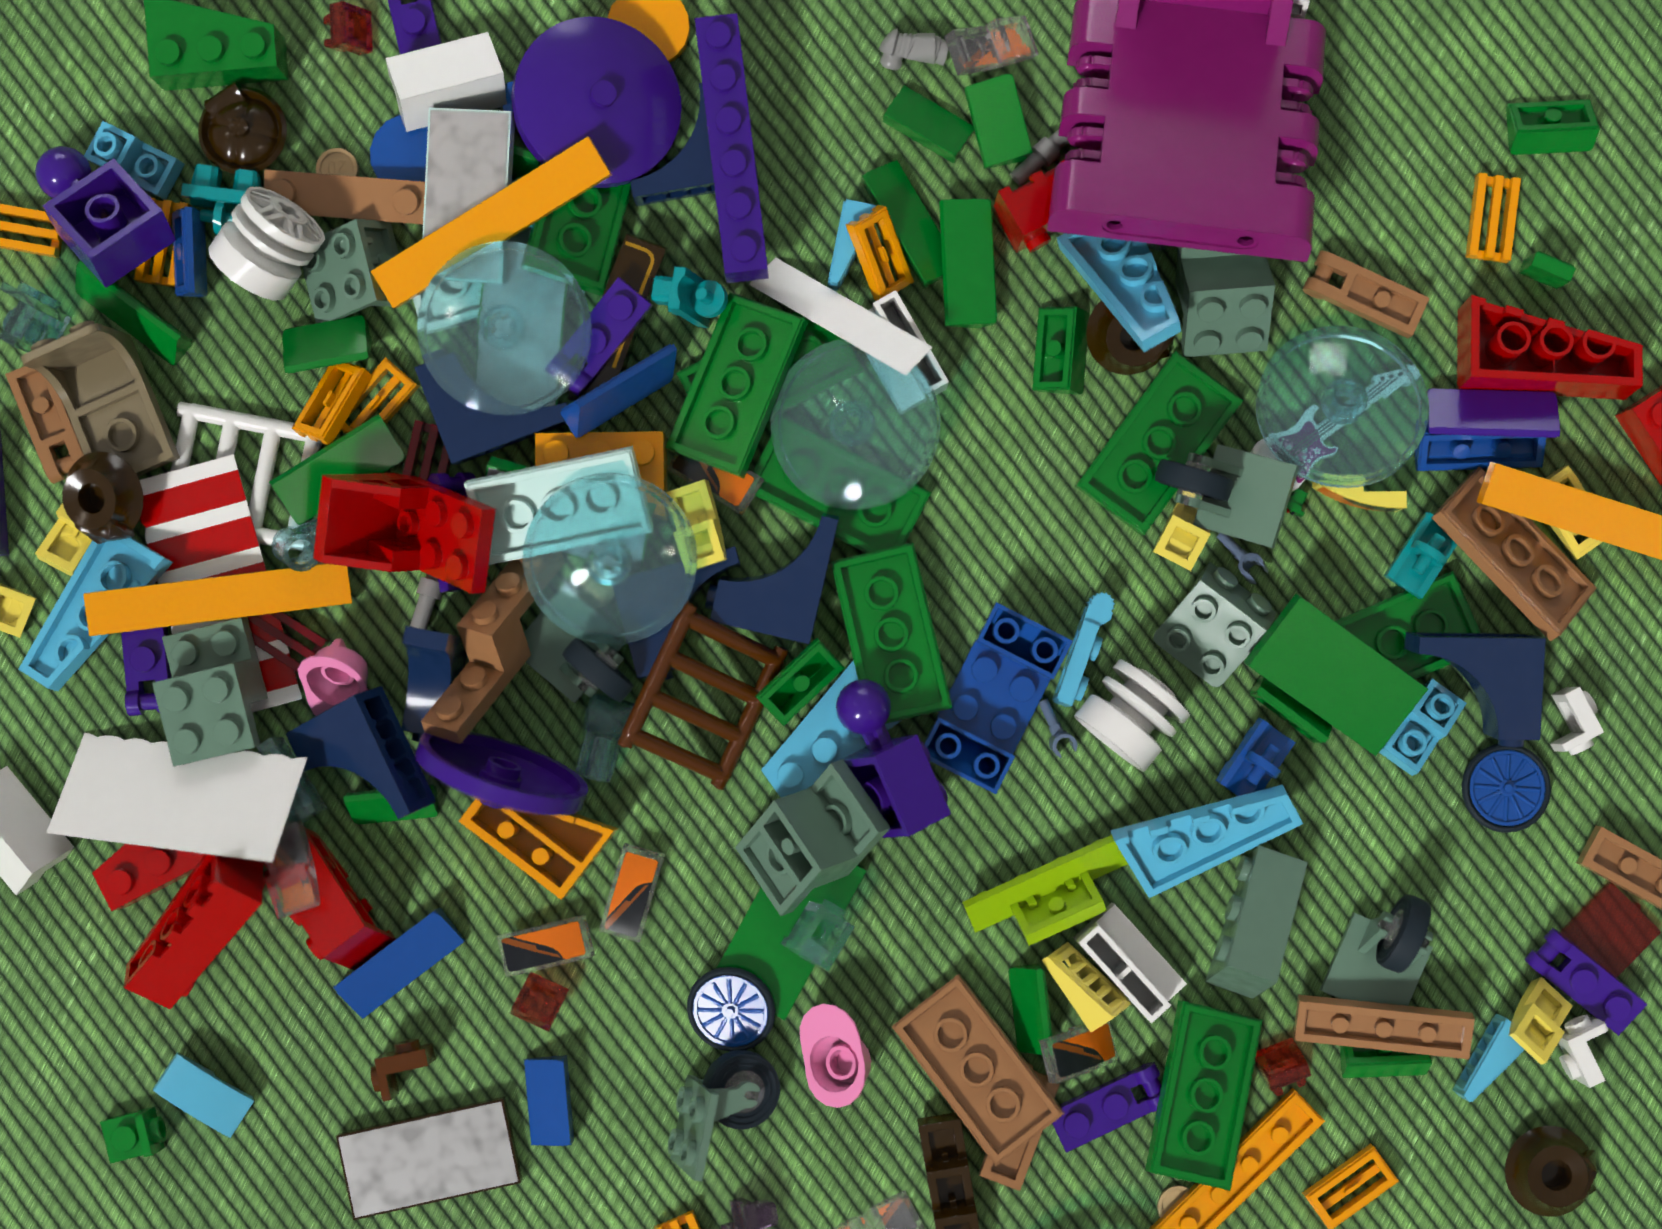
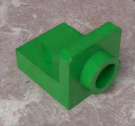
[100,1106,167,1164]

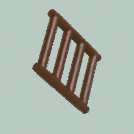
[617,601,788,790]

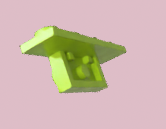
[962,835,1128,946]

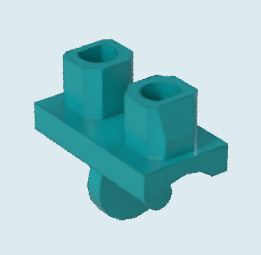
[181,164,262,235]
[651,266,728,328]
[1384,511,1457,599]

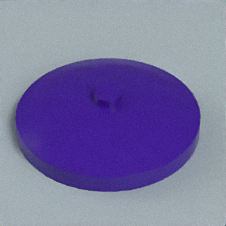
[511,16,682,188]
[415,732,589,815]

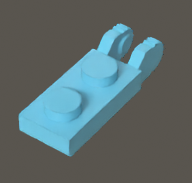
[1052,592,1115,707]

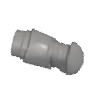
[879,28,949,70]

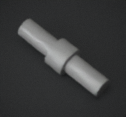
[1010,129,1069,186]
[410,574,443,630]

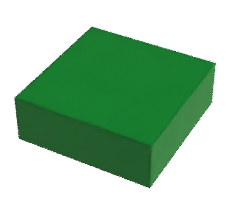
[1519,251,1576,289]

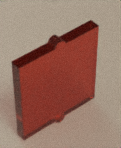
[1560,882,1661,977]

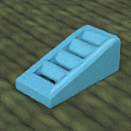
[828,199,877,291]
[1452,1014,1525,1102]

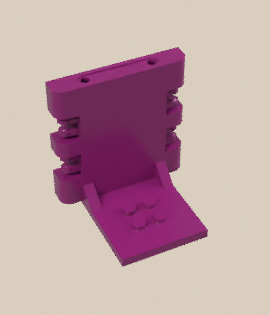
[1047,0,1326,262]

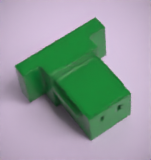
[1286,488,1308,517]

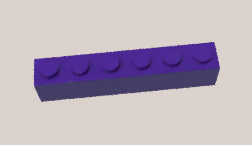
[694,13,769,283]

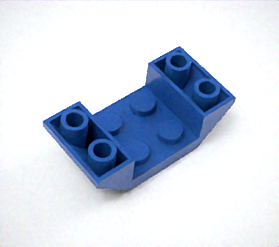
[924,602,1073,794]

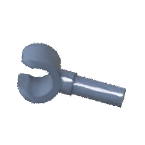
[1217,533,1269,584]
[1039,698,1078,758]

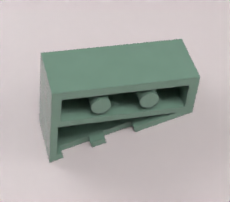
[1205,845,1308,999]

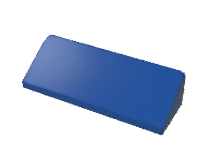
[560,344,677,438]
[1414,420,1547,471]
[333,907,465,1019]

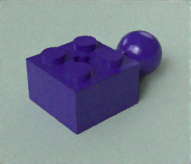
[35,146,176,288]
[836,679,951,838]

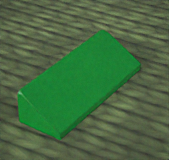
[861,160,943,289]
[939,198,997,329]
[75,261,193,366]
[269,414,406,525]

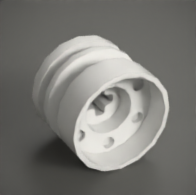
[208,187,325,301]
[1074,659,1190,772]

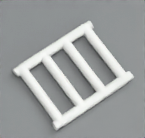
[170,402,323,552]

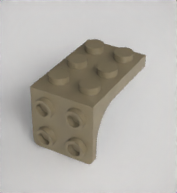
[21,321,180,477]

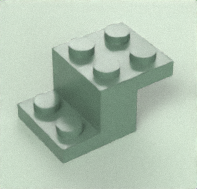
[1175,247,1275,357]
[152,617,268,767]
[735,759,890,916]

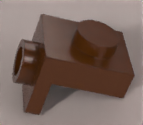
[371,1039,436,1101]

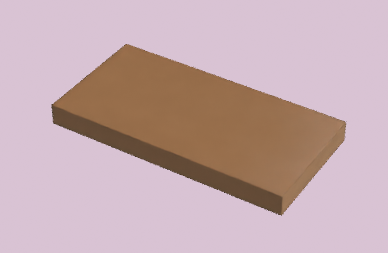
[1431,466,1596,641]
[891,974,1065,1166]

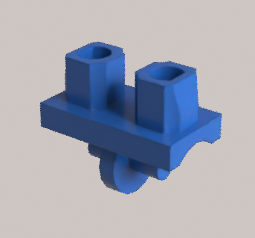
[1215,717,1295,796]

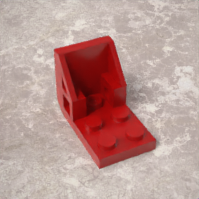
[313,473,496,594]

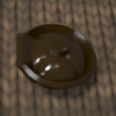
[198,82,287,174]
[1086,300,1175,375]
[62,451,143,544]
[1505,1126,1597,1217]

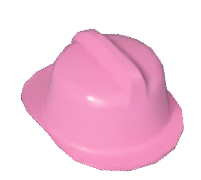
[298,638,368,716]
[800,1004,871,1108]

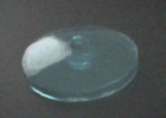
[417,241,592,416]
[1256,326,1429,488]
[771,339,940,510]
[523,473,698,645]

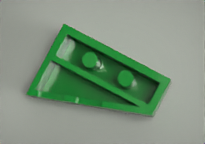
[144,0,289,91]

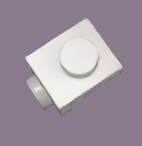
[1550,687,1604,755]
[1559,1015,1609,1088]

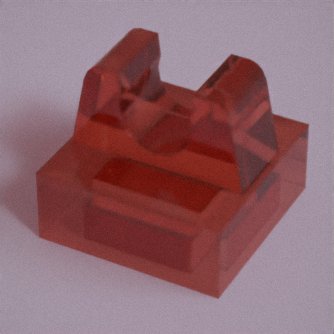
[323,1,373,55]
[510,971,569,1032]
[1255,1037,1311,1096]

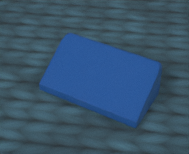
[172,206,208,297]
[524,1055,574,1146]

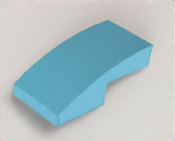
[84,121,185,200]
[1379,678,1467,776]
[153,1052,254,1138]

